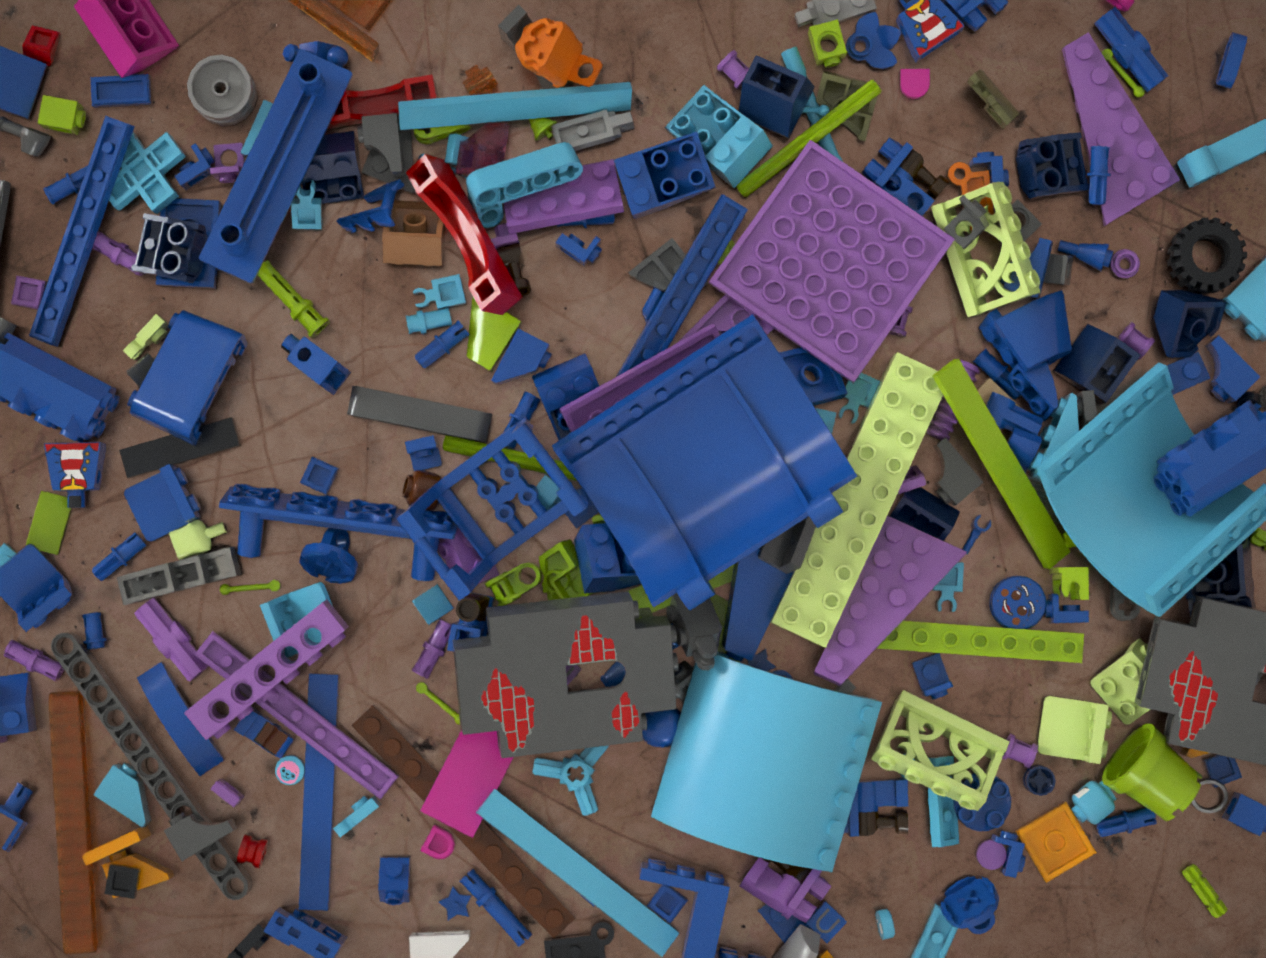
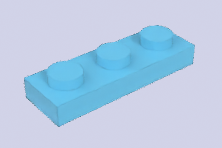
[928,756,959,847]

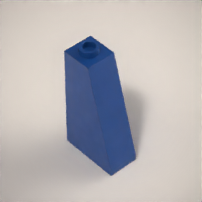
[722,547,794,662]

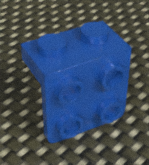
[124,464,201,542]
[0,544,72,632]

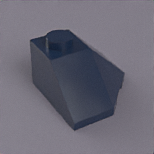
[1154,290,1227,358]

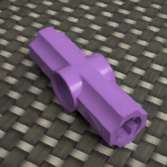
[134,597,209,682]

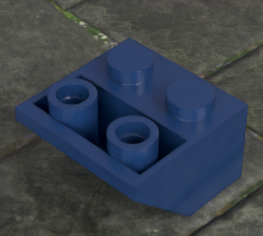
[738,55,815,138]
[302,131,365,204]
[1053,324,1141,405]

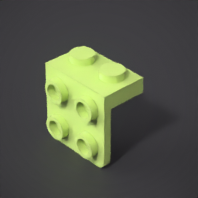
[1090,638,1151,725]
[1037,696,1112,764]

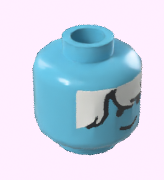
[1071,780,1116,824]

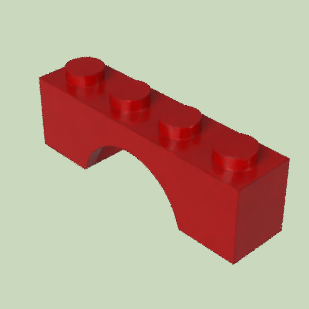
[327,74,438,129]

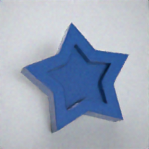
[747,649,776,671]
[438,886,472,920]

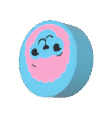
[275,755,305,785]

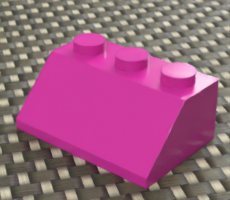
[74,0,179,78]

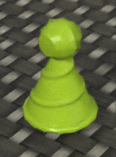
[529,118,557,141]

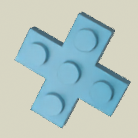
[109,132,186,214]

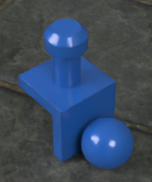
[283,41,349,67]

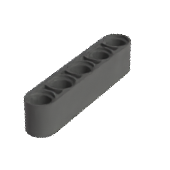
[347,386,493,443]

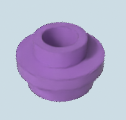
[1110,249,1140,279]

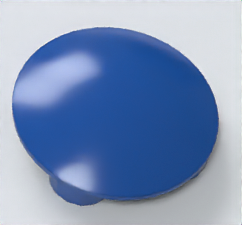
[953,772,1011,831]

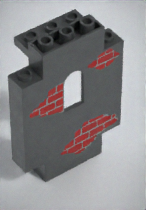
[452,591,680,758]
[1134,595,1266,765]

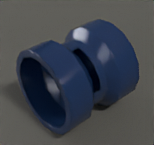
[1022,764,1056,796]

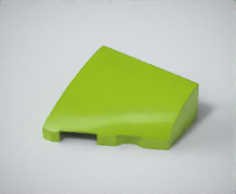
[466,297,522,373]
[539,539,593,600]

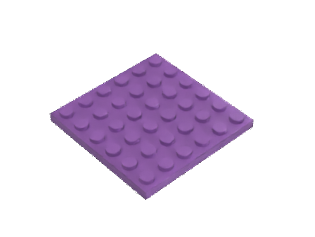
[709,140,955,384]

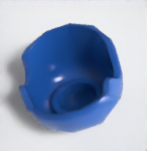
[642,707,681,748]

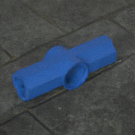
[1094,7,1169,92]

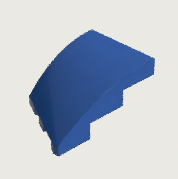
[993,290,1072,372]

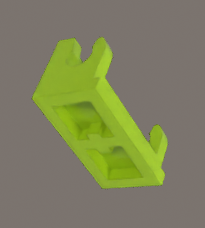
[1049,567,1089,600]

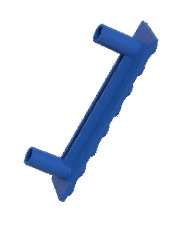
[199,49,353,284]
[219,484,458,581]

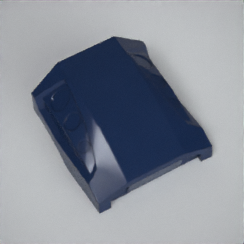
[1016,132,1090,199]
[131,213,207,283]

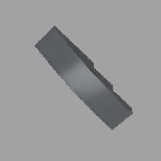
[117,546,242,605]

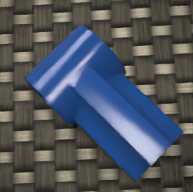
[986,392,1043,435]

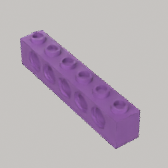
[184,599,349,740]

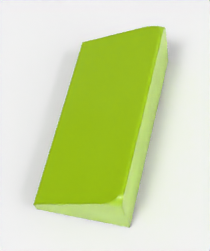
[26,491,71,555]

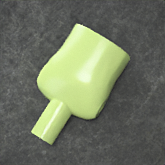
[169,520,227,560]

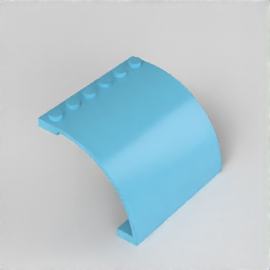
[1037,362,1266,617]
[651,651,882,872]

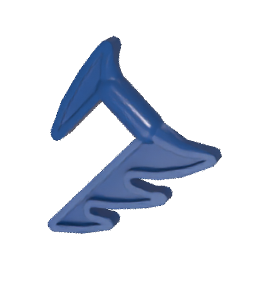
[336,179,404,233]

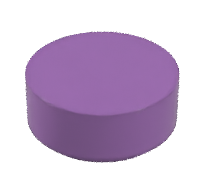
[976,839,1007,870]

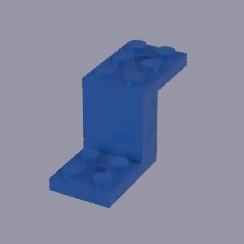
[639,858,766,958]

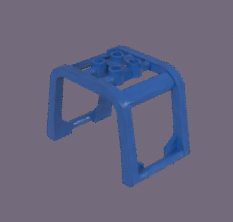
[396,417,588,601]

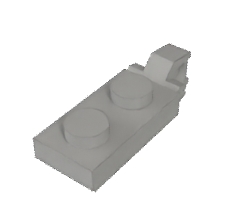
[794,0,877,27]
[551,109,635,151]

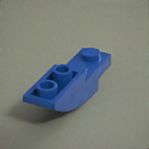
[978,309,1058,422]

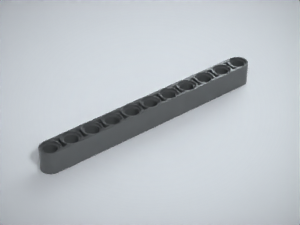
[51,633,252,900]

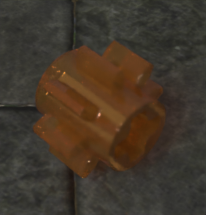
[462,65,498,95]

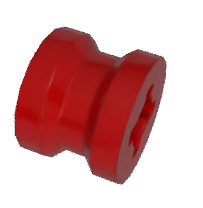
[237,834,268,869]

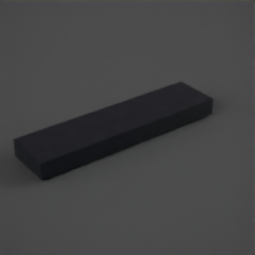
[119,417,241,478]

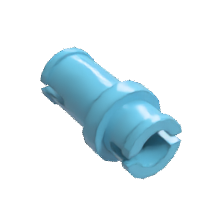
[406,308,452,334]

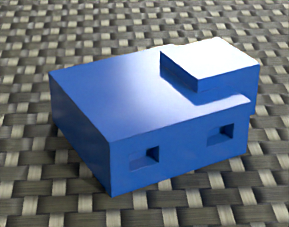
[263,907,347,958]

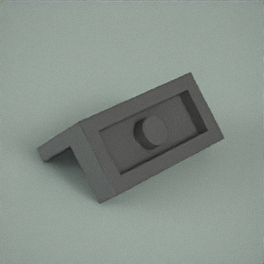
[758,516,816,574]

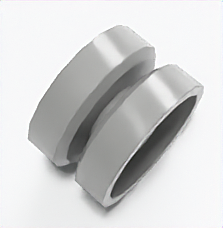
[187,55,257,126]

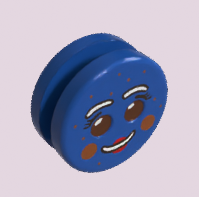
[989,576,1046,629]

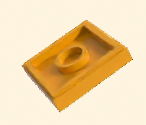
[1015,801,1097,883]
[82,826,152,866]

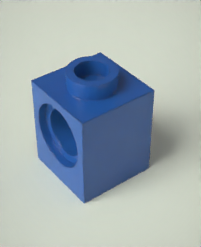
[1222,792,1266,836]

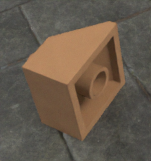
[382,200,445,266]

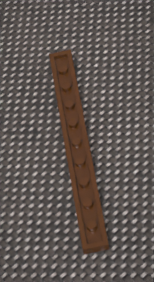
[351,705,575,938]

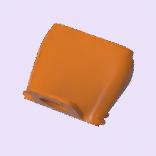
[515,18,603,88]

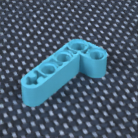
[1177,119,1266,188]
[466,142,583,228]

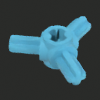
[533,745,609,816]

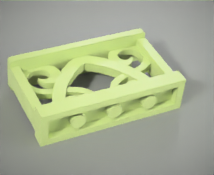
[931,182,1040,317]
[871,690,1009,811]

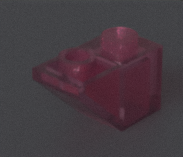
[456,122,510,177]

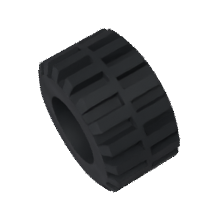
[1167,217,1247,295]

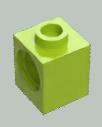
[808,19,847,68]
[37,95,86,135]

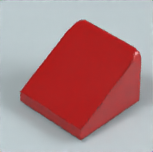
[22,25,60,66]

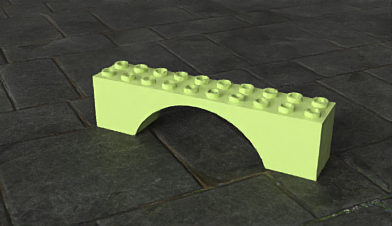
[770,352,943,648]

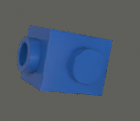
[970,152,1009,187]
[991,830,1026,878]
[378,858,410,905]

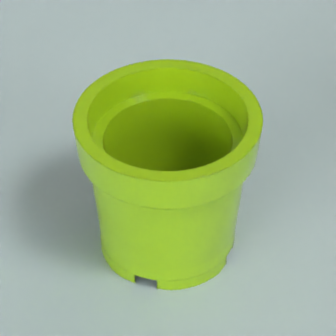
[1102,723,1202,821]

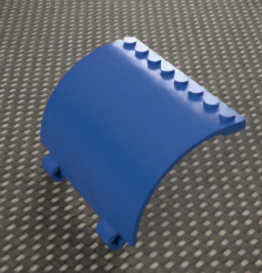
[552,314,858,611]

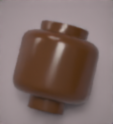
[402,470,442,511]

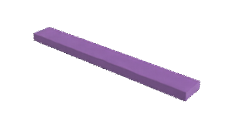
[194,631,399,800]

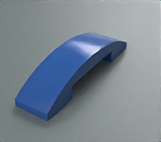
[137,662,225,776]

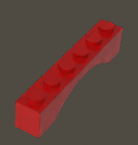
[406,154,522,315]

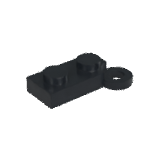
[544,921,614,958]

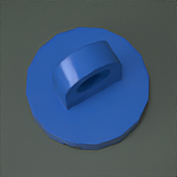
[299,528,358,584]
[940,876,999,934]

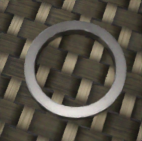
[1192,778,1228,813]

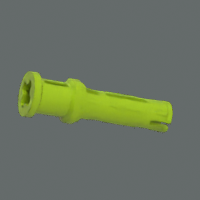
[257,260,330,339]

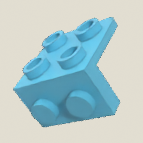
[260,582,333,658]

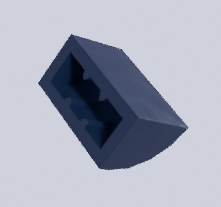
[889,487,960,541]

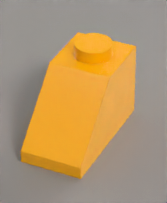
[102,850,174,899]

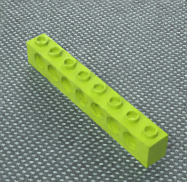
[876,621,1084,663]

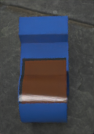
[234,707,295,758]

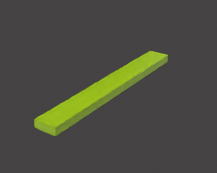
[932,359,1071,569]

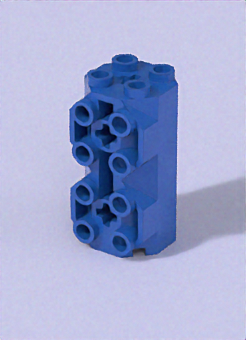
[0,333,120,442]
[1153,400,1266,517]

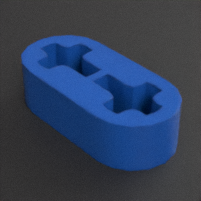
[1216,32,1247,89]

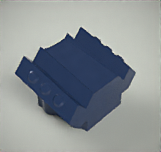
[1186,536,1256,617]

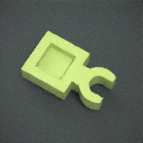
[123,314,169,360]

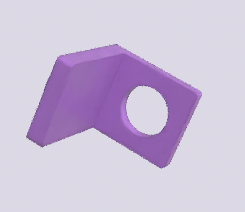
[210,143,244,183]

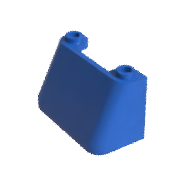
[127,310,248,446]

